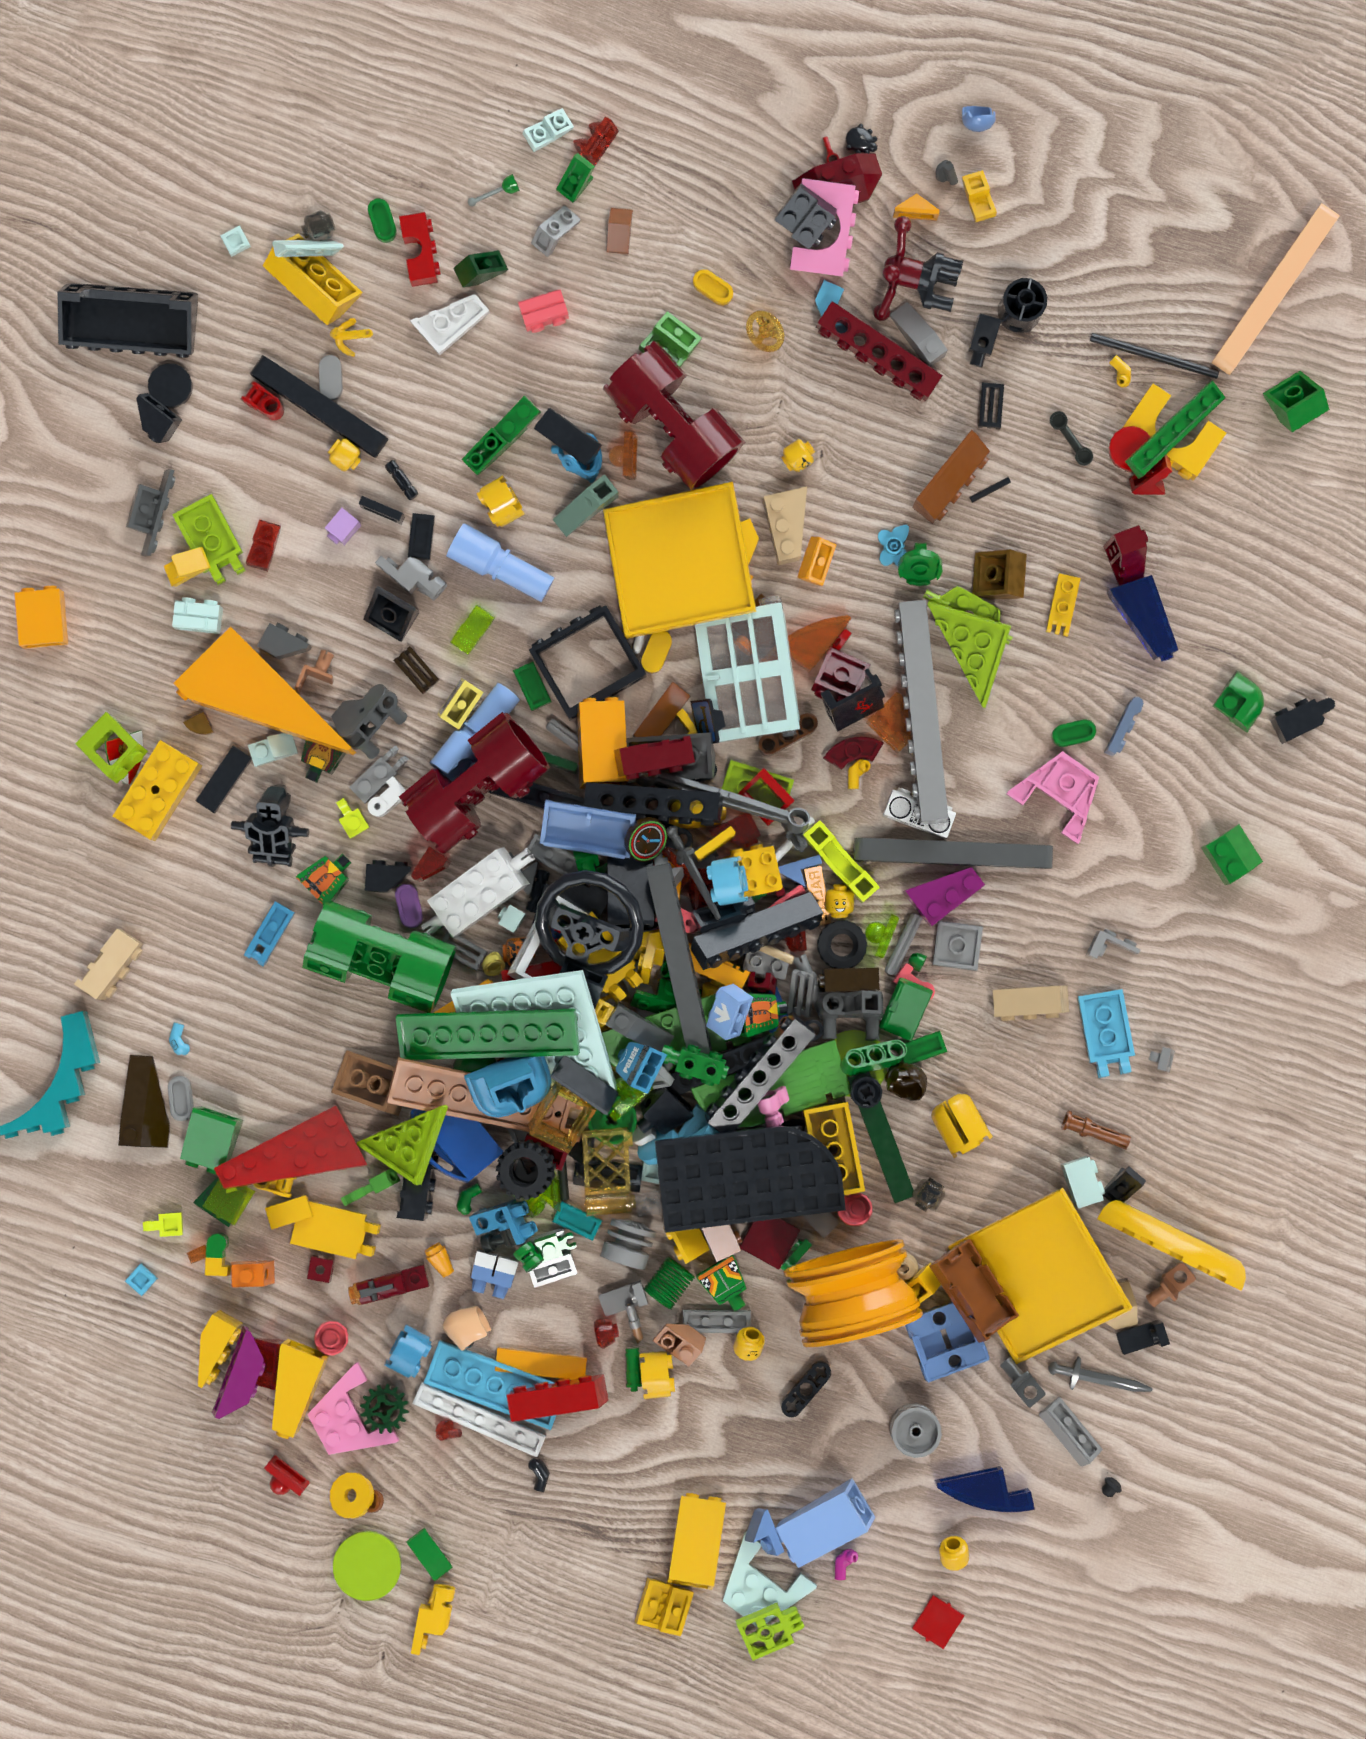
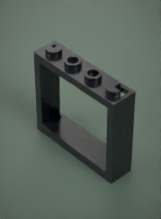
[529,605,647,721]

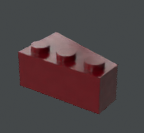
[1103,525,1148,587]

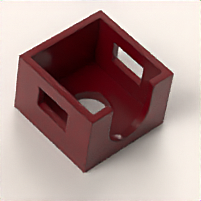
[747,972,777,995]
[307,1255,335,1283]

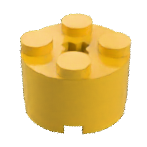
[476,475,525,527]
[640,1351,675,1399]

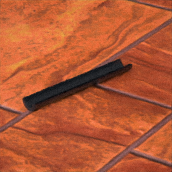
[969,477,1011,503]

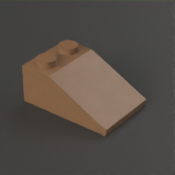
[331,1050,402,1116]

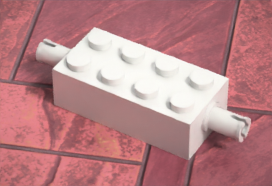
[421,847,535,938]

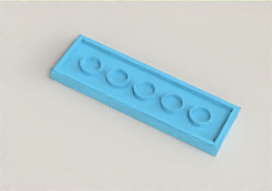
[424,1340,556,1430]

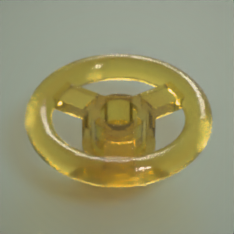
[746,310,785,352]

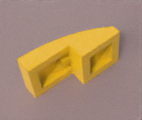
[962,170,997,223]
[676,709,697,734]
[265,1195,313,1230]

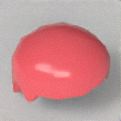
[838,1193,873,1226]
[314,1321,348,1356]

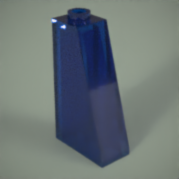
[1107,575,1179,662]

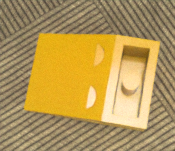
[198,1310,243,1388]

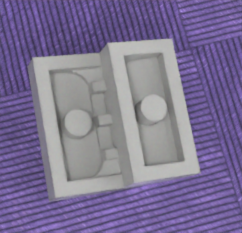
[521,1227,578,1288]

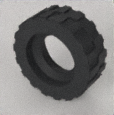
[817,920,867,969]

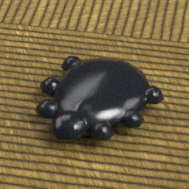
[846,124,878,153]

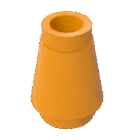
[425,1242,454,1278]

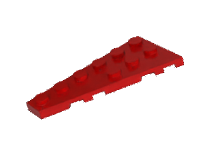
[214,1106,367,1189]

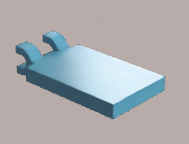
[1077,989,1135,1078]

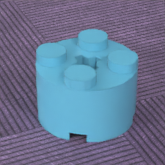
[707,856,748,906]

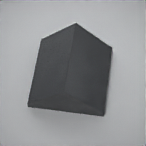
[363,586,419,642]

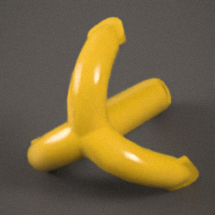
[330,318,373,357]

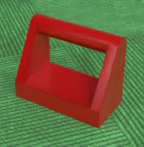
[738,768,795,826]

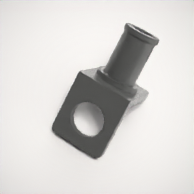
[1000,1357,1046,1408]

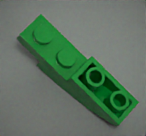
[461,396,541,475]

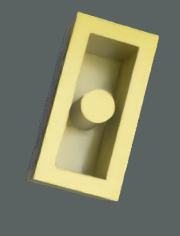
[437,678,484,730]

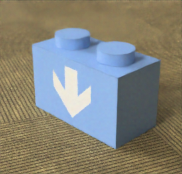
[706,984,754,1040]

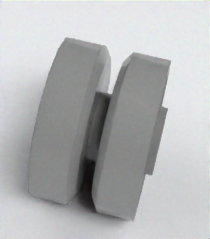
[889,1403,942,1458]

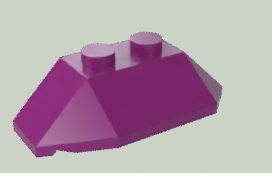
[212,1326,265,1419]

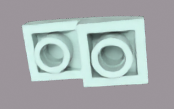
[522,108,574,152]

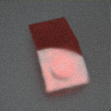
[709,813,761,848]

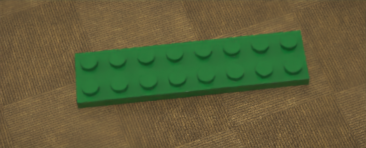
[396,1009,580,1060]

